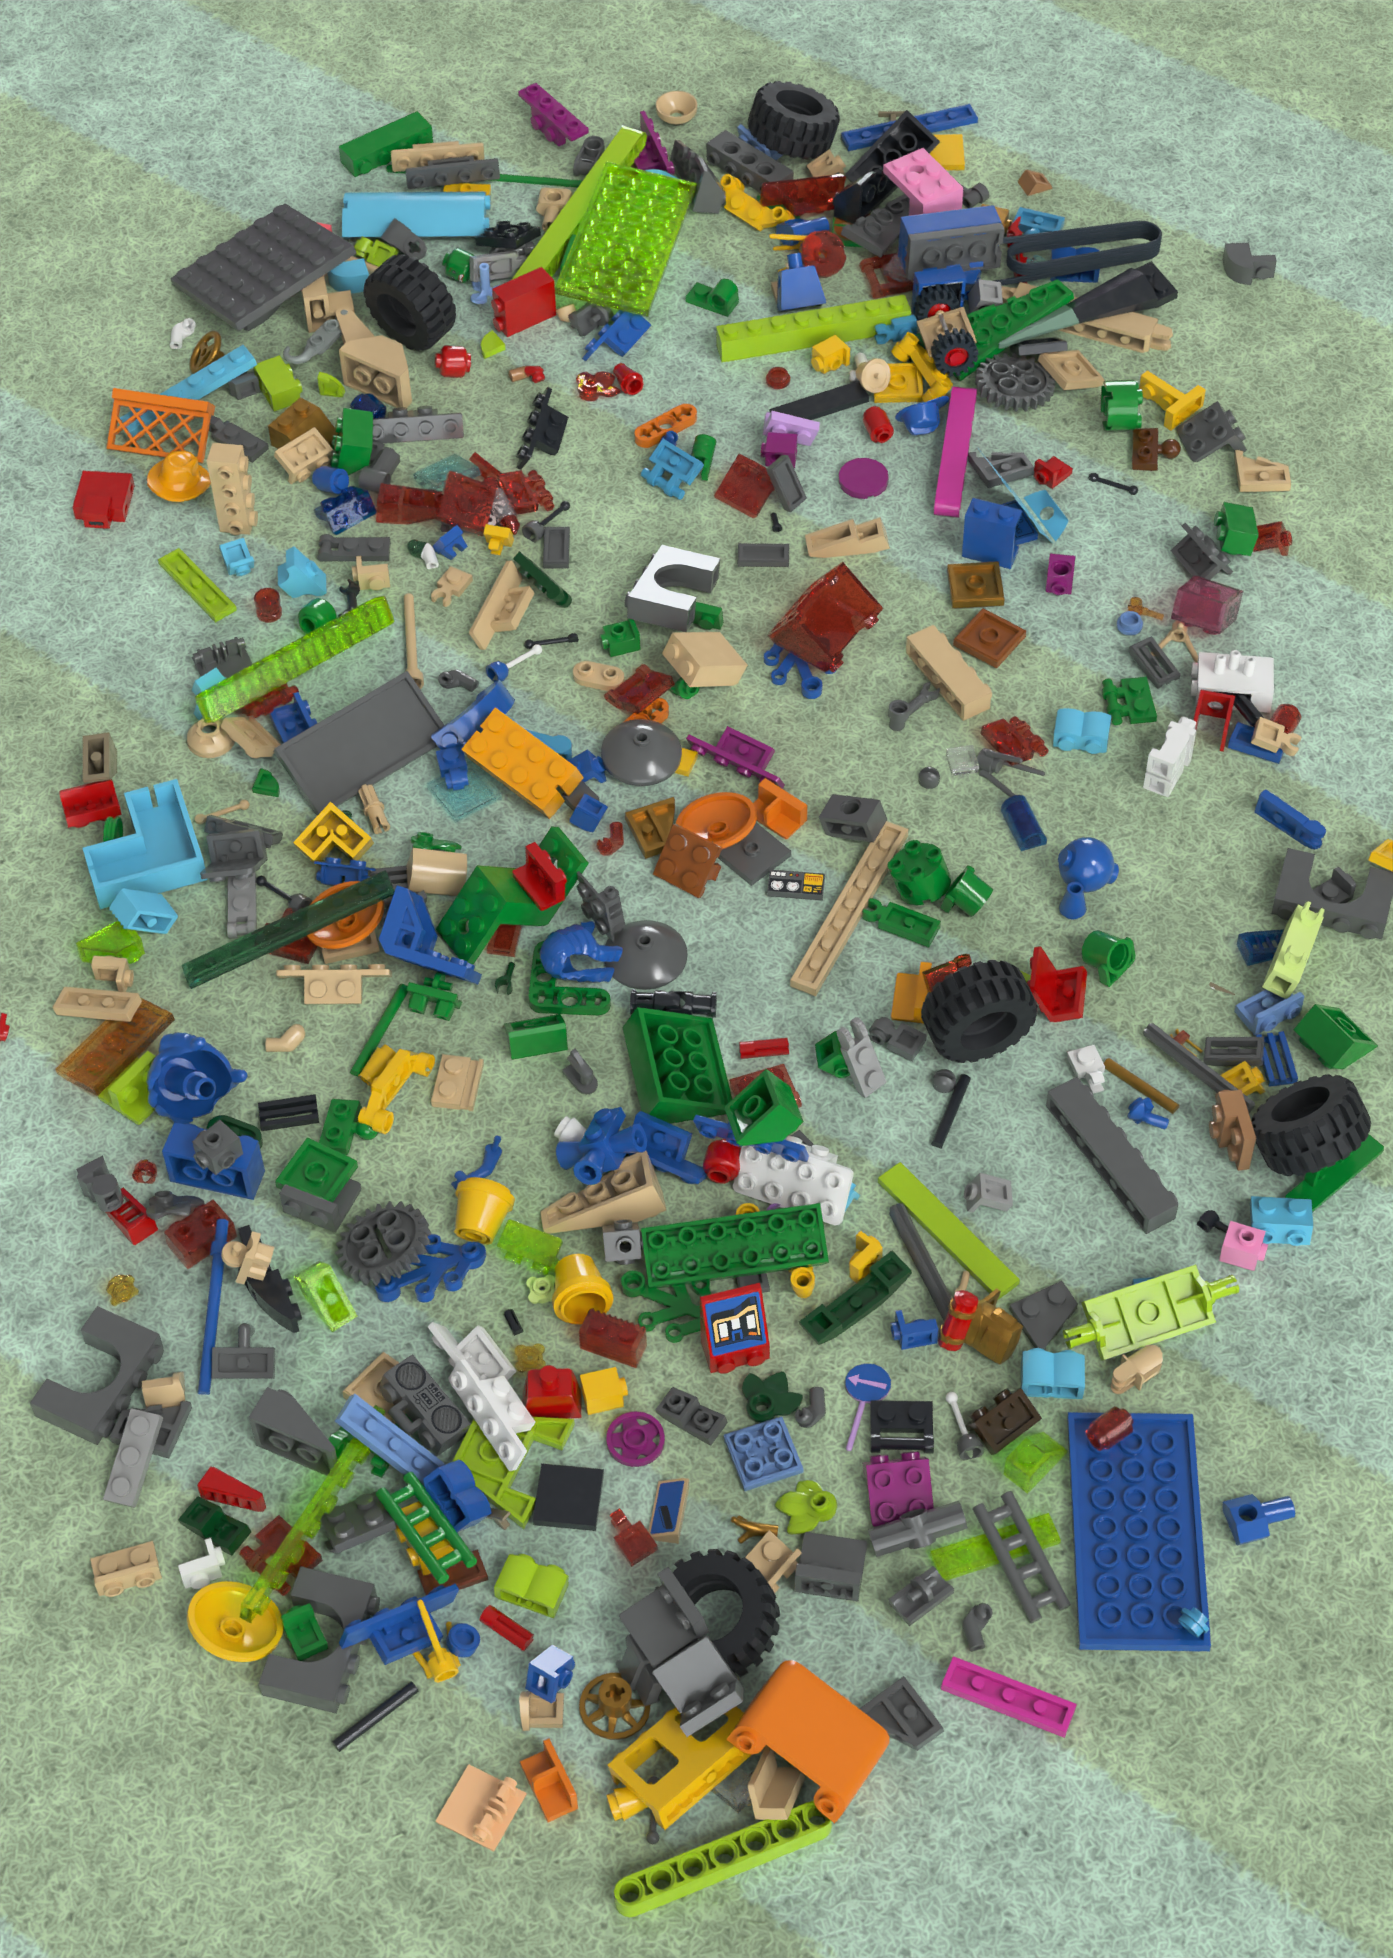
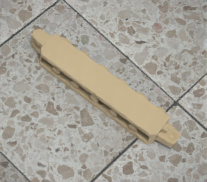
[1001,282,1173,353]

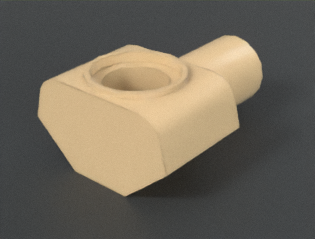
[536,188,573,232]

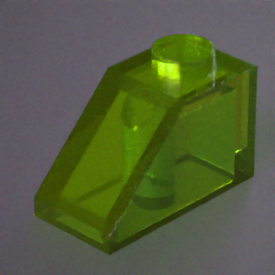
[76,921,145,964]
[294,1261,358,1332]
[1003,1432,1068,1494]

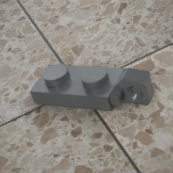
[209,415,269,463]
[204,815,283,848]

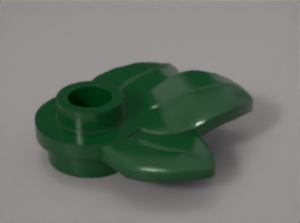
[742,1371,803,1423]

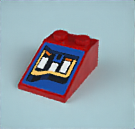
[700,1283,770,1374]

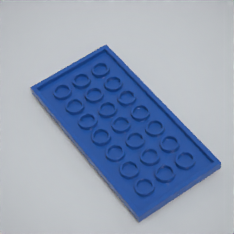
[1067,1412,1211,1652]

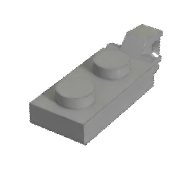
[470,251,527,282]

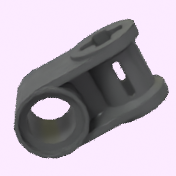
[573,136,605,176]
[380,218,427,260]

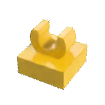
[483,524,514,555]

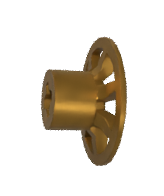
[579,1673,651,1740]

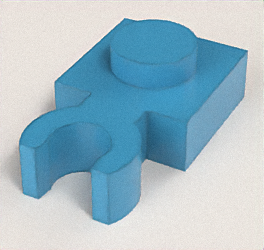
[874,314,917,344]

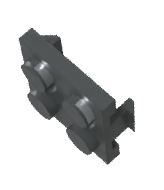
[318,1491,397,1554]

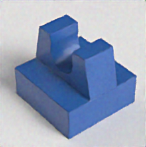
[432,525,468,560]

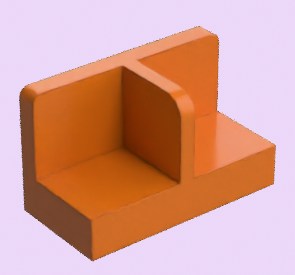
[753,778,807,839]
[520,1738,578,1823]

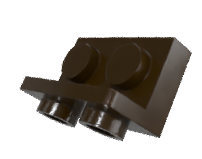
[965,1388,1042,1455]

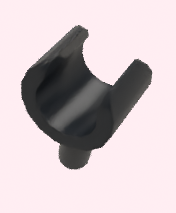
[1197,1210,1229,1233]

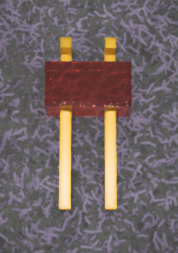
[1170,1029,1203,1057]

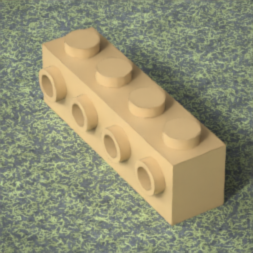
[207,443,258,535]

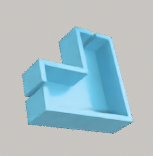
[82,779,208,909]

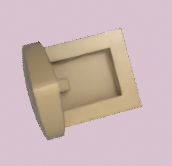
[142,1371,185,1408]
[519,1691,564,1731]

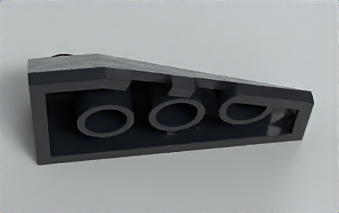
[844,110,940,182]
[832,167,898,224]

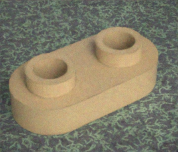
[573,661,625,692]

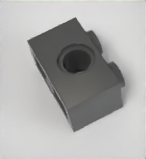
[819,794,887,842]

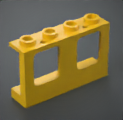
[607,1706,751,1830]

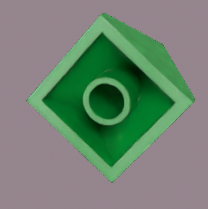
[504,1014,568,1060]

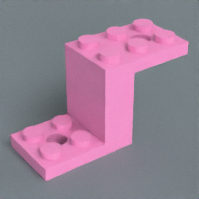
[883,148,963,216]

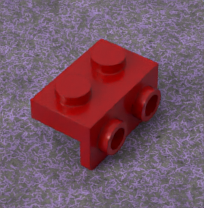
[59,779,122,828]
[512,842,567,911]

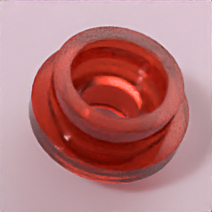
[766,367,790,389]

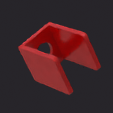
[1194,690,1235,752]

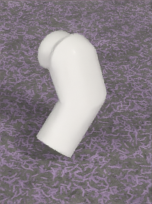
[170,318,196,349]
[849,353,868,383]

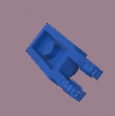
[1255,789,1326,850]

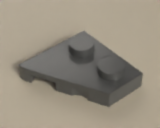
[968,452,1034,488]
[1009,1281,1078,1350]

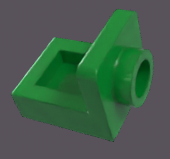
[281,1603,329,1661]

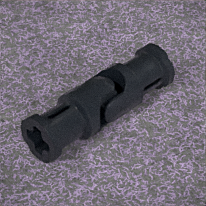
[630,989,717,1018]

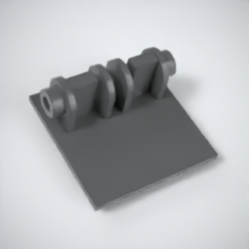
[192,637,259,683]
[576,871,625,943]

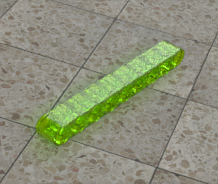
[195,596,395,723]

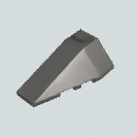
[670,140,726,214]

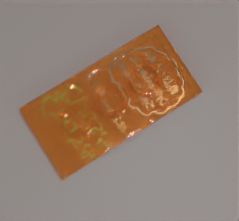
[55,997,175,1096]

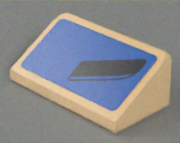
[647,1478,689,1544]

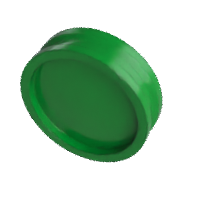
[103,816,123,842]

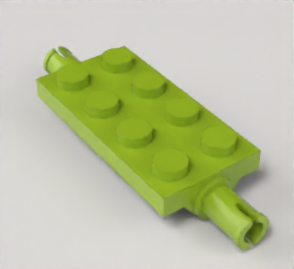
[1063,1264,1239,1361]

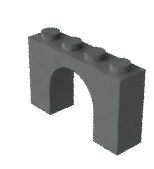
[624,545,720,632]
[1271,848,1393,939]
[30,1306,164,1445]
[259,1567,380,1714]

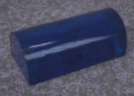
[1001,795,1047,851]

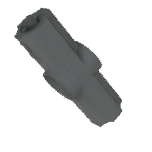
[868,1500,968,1557]

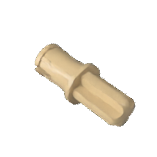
[358,784,390,834]

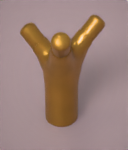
[731,1515,778,1544]

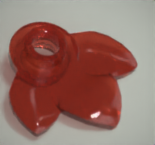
[576,371,621,401]

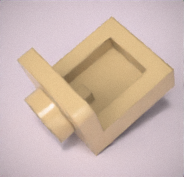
[352,556,390,590]
[91,956,134,992]

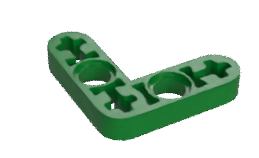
[528,941,611,1016]

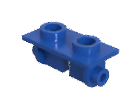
[314,857,376,885]

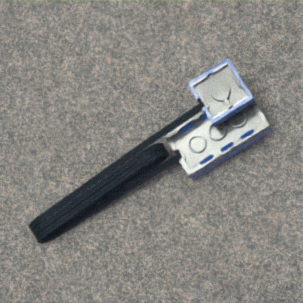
[898,205,1162,321]

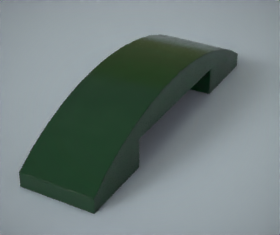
[799,1250,912,1345]

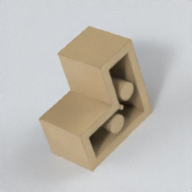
[302,275,355,333]

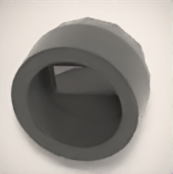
[918,766,940,789]
[933,1069,956,1093]

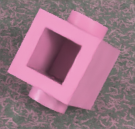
[1219,1221,1268,1271]

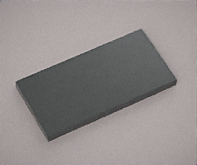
[273,671,444,816]

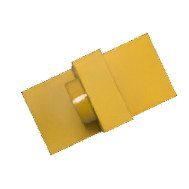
[1139,370,1206,431]

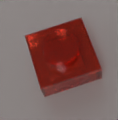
[469,452,502,480]

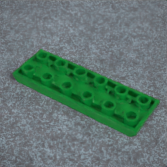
[641,1203,829,1289]

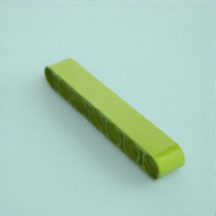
[614,1800,832,1917]

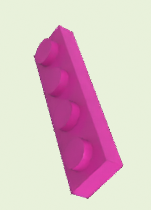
[941,1656,1077,1738]

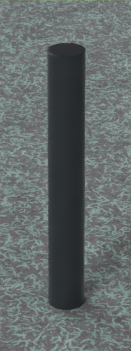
[931,1074,971,1149]
[332,1681,419,1752]

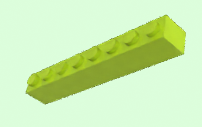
[716,295,911,363]

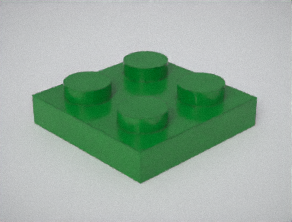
[275,1137,358,1203]

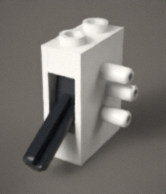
[1191,650,1274,728]

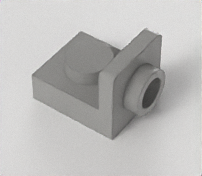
[964,1173,1013,1212]

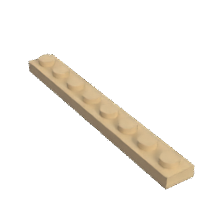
[790,821,909,996]

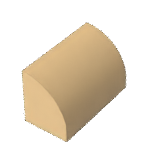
[407,848,467,896]

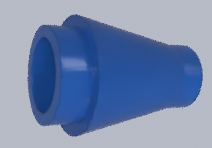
[1059,882,1087,919]

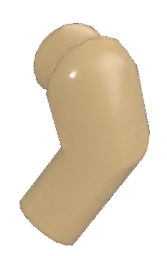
[265,1024,305,1052]

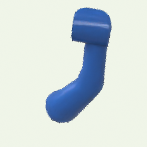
[451,1135,502,1189]

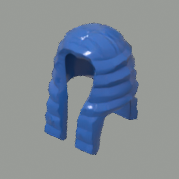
[540,921,623,983]

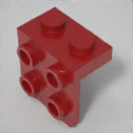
[1027,946,1087,1022]

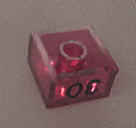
[1171,575,1244,635]

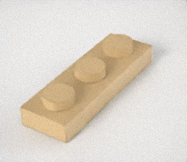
[53,987,142,1022]

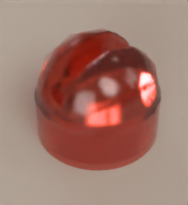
[132,1159,157,1184]

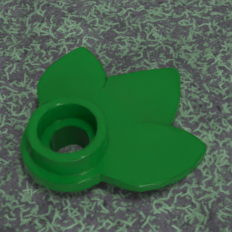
[410,832,462,853]

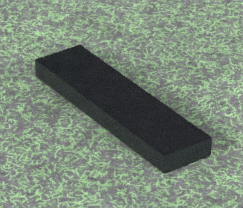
[769,381,869,420]

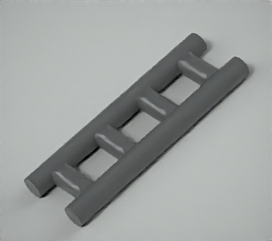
[972,1491,1071,1623]

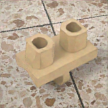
[221,1231,274,1284]

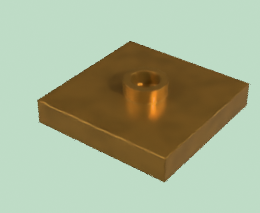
[947,561,1005,608]

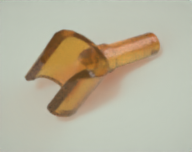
[1128,597,1164,620]

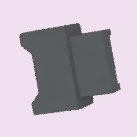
[616,1634,662,1706]

